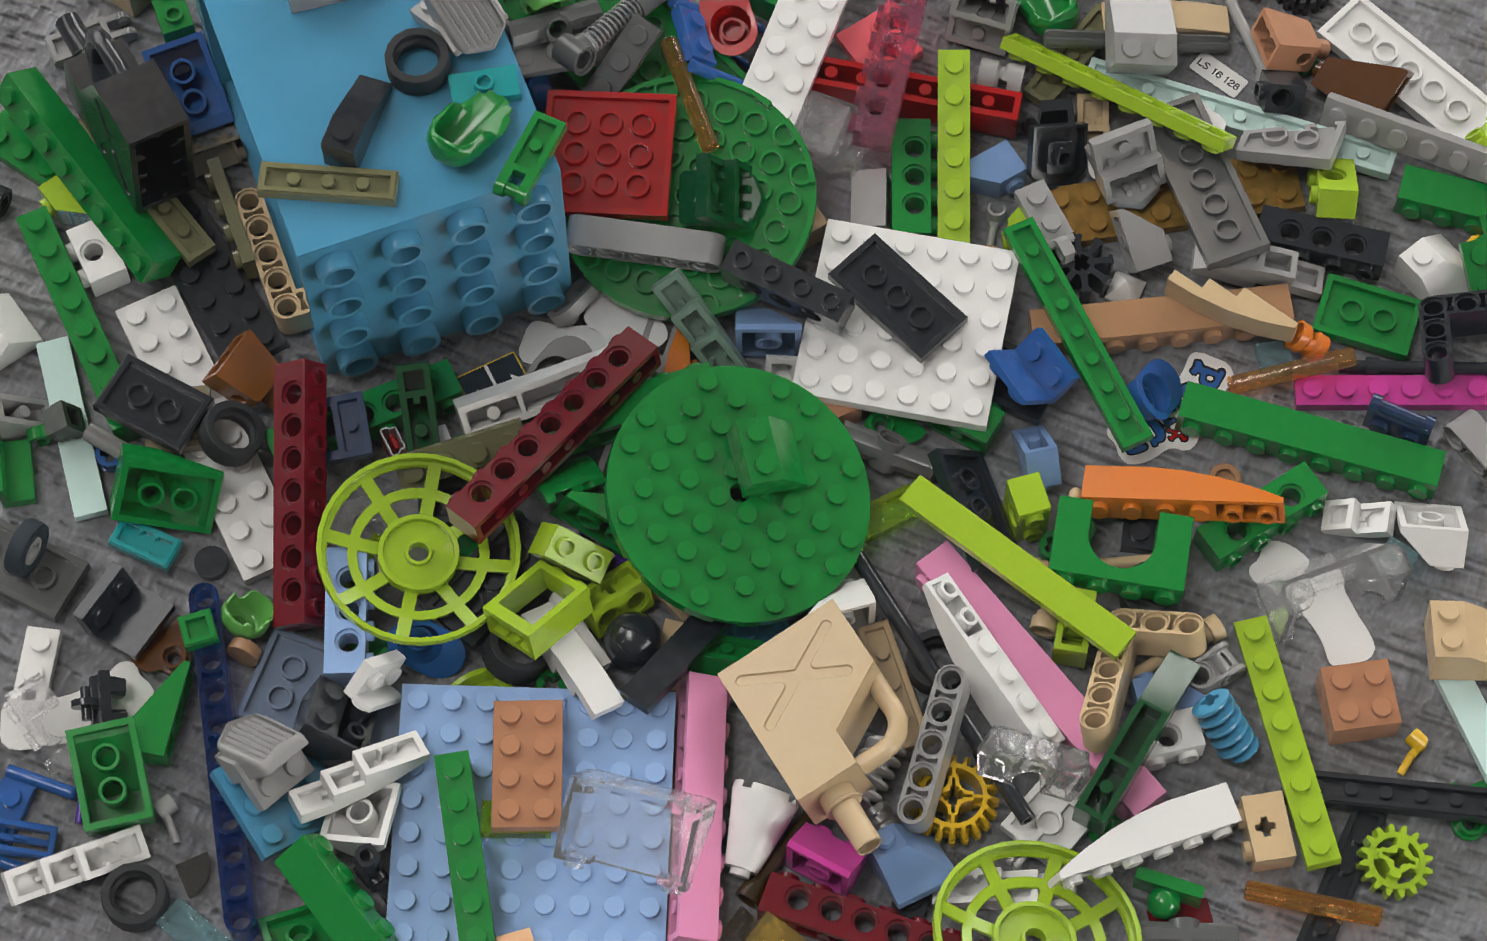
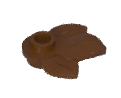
[131,615,192,675]

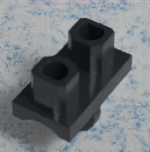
[71,670,128,725]

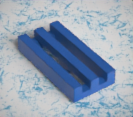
[0,817,58,860]

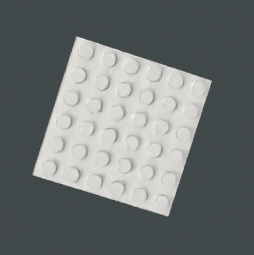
[792,219,1019,432]

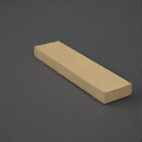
[856,619,923,751]

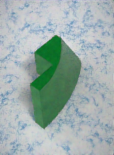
[533,455,606,508]

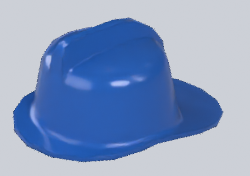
[1127,359,1182,421]
[387,620,466,678]

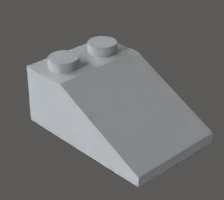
[1105,0,1177,75]

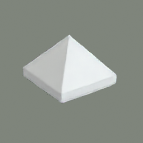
[1104,271,1146,302]
[765,354,798,381]

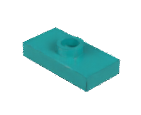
[448,64,521,104]
[107,521,183,573]

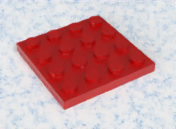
[546,89,678,221]

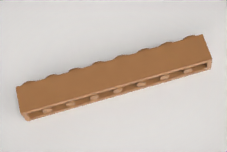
[1027,284,1295,356]

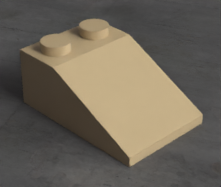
[1424,600,1487,681]

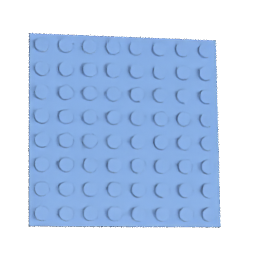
[386,684,676,941]

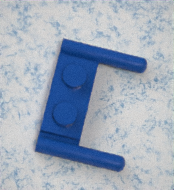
[668,0,743,84]
[0,764,77,871]

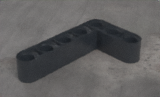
[1418,289,1487,385]

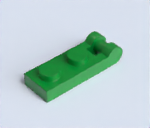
[492,110,567,207]

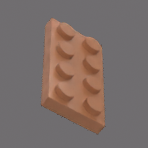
[491,700,563,833]

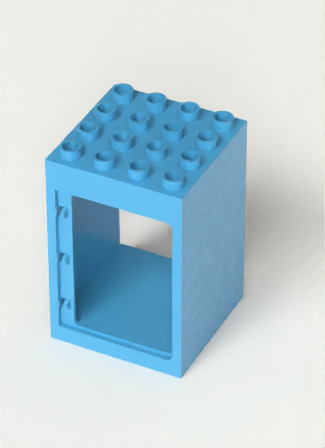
[195,0,572,377]

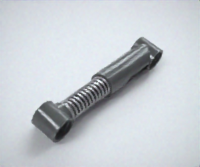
[552,0,666,76]

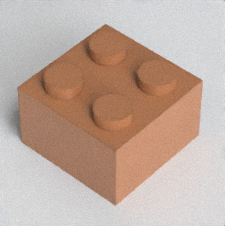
[1315,658,1402,745]

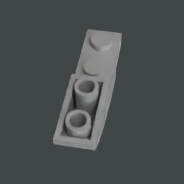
[1190,243,1325,301]

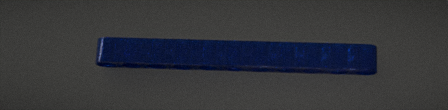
[188,582,259,941]

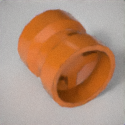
[1284,320,1330,365]

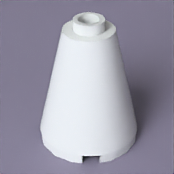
[725,779,800,880]

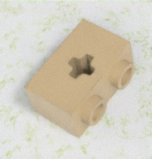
[1235,790,1297,873]

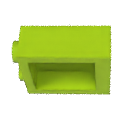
[482,560,594,660]

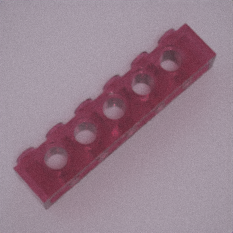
[848,0,928,153]

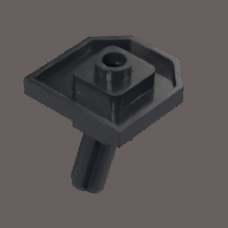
[1021,117,1088,189]

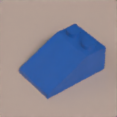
[141,31,235,136]

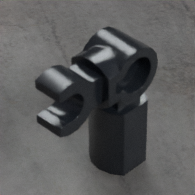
[353,843,389,905]

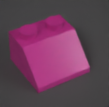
[786,822,867,896]

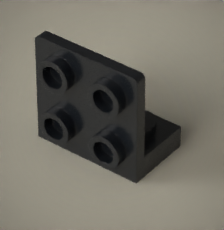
[72,562,176,660]

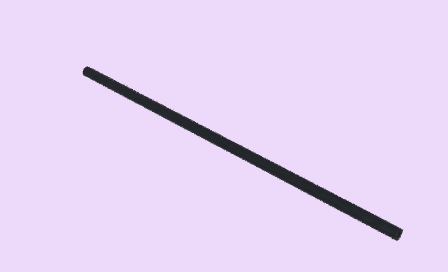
[854,549,1036,826]

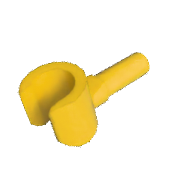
[1396,728,1428,777]

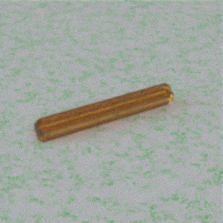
[660,36,719,153]
[1227,347,1357,394]
[1244,880,1383,927]

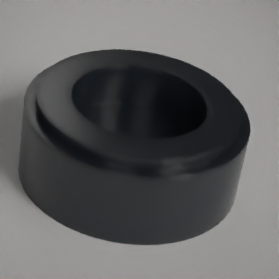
[194,546,229,581]

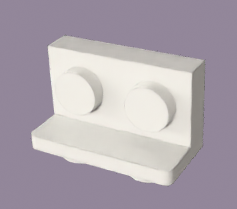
[343,650,406,713]

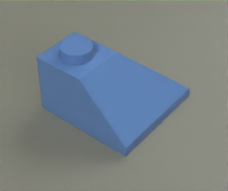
[735,306,802,358]
[867,823,954,910]

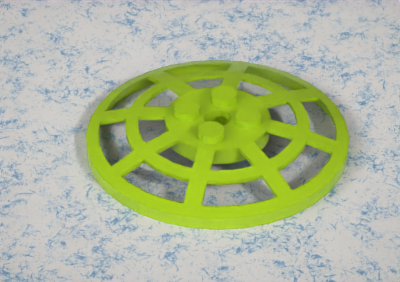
[316,453,521,646]
[932,840,1142,941]

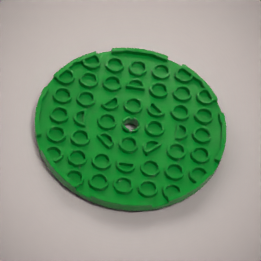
[565,75,817,322]
[604,366,870,627]

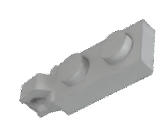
[1014,179,1076,265]

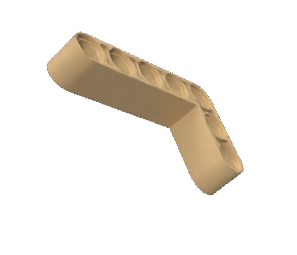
[234,188,314,335]
[1080,608,1207,753]

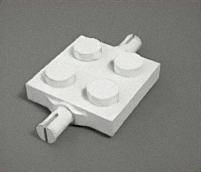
[1000,775,1089,870]

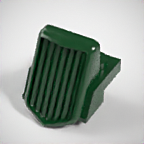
[679,152,766,230]

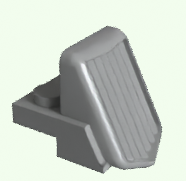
[409,0,509,57]
[944,0,1018,57]
[1085,118,1167,209]
[214,714,315,812]

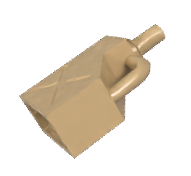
[717,599,908,855]

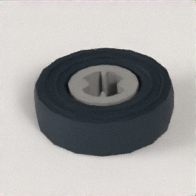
[4,518,49,579]

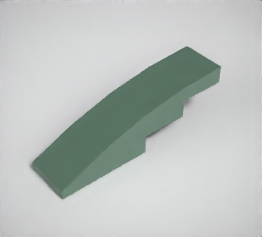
[651,267,750,368]

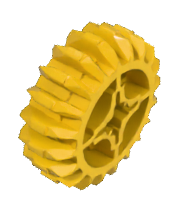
[908,754,1000,847]

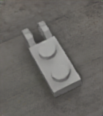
[44,11,138,69]

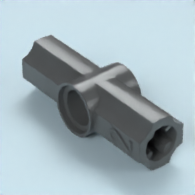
[504,0,603,51]
[843,420,933,481]
[1139,917,1239,941]

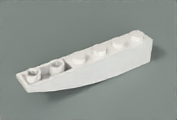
[452,347,623,434]
[922,573,1066,770]
[1047,782,1242,889]

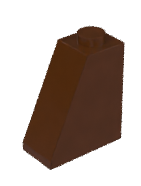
[1310,57,1414,112]

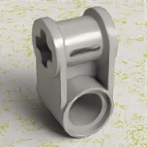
[1190,641,1247,695]

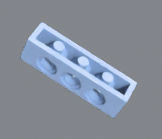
[323,547,376,686]

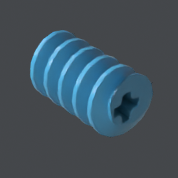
[1192,688,1260,763]

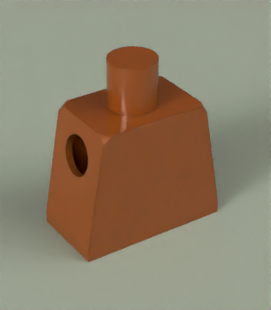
[202,330,278,411]

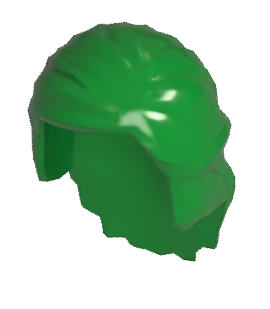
[1017,0,1080,38]
[426,90,513,167]

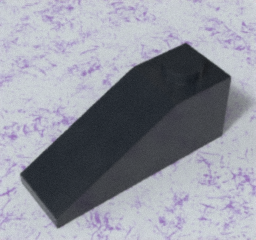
[321,75,393,168]

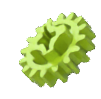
[1356,824,1433,901]

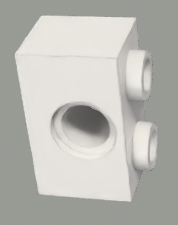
[65,220,131,297]
[1144,707,1206,771]

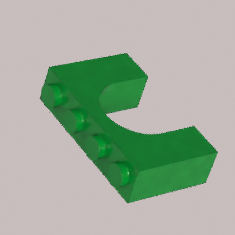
[1048,495,1194,605]

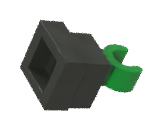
[26,400,86,447]

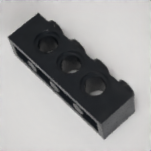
[1259,204,1391,281]
[720,239,855,335]

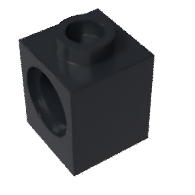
[1253,69,1307,115]

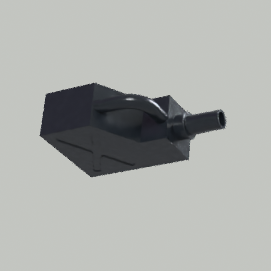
[55,12,196,214]

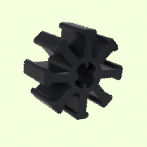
[1052,233,1114,305]

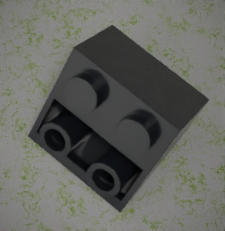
[293,675,379,761]

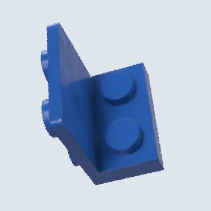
[984,328,1081,405]

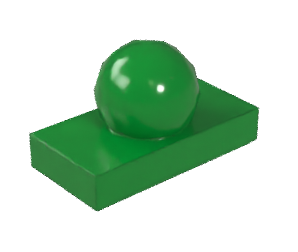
[1132,866,1205,920]

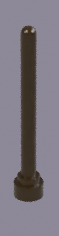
[735,810,813,910]

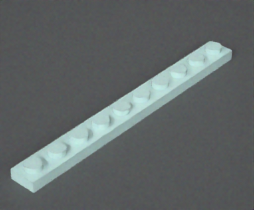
[1082,57,1397,181]

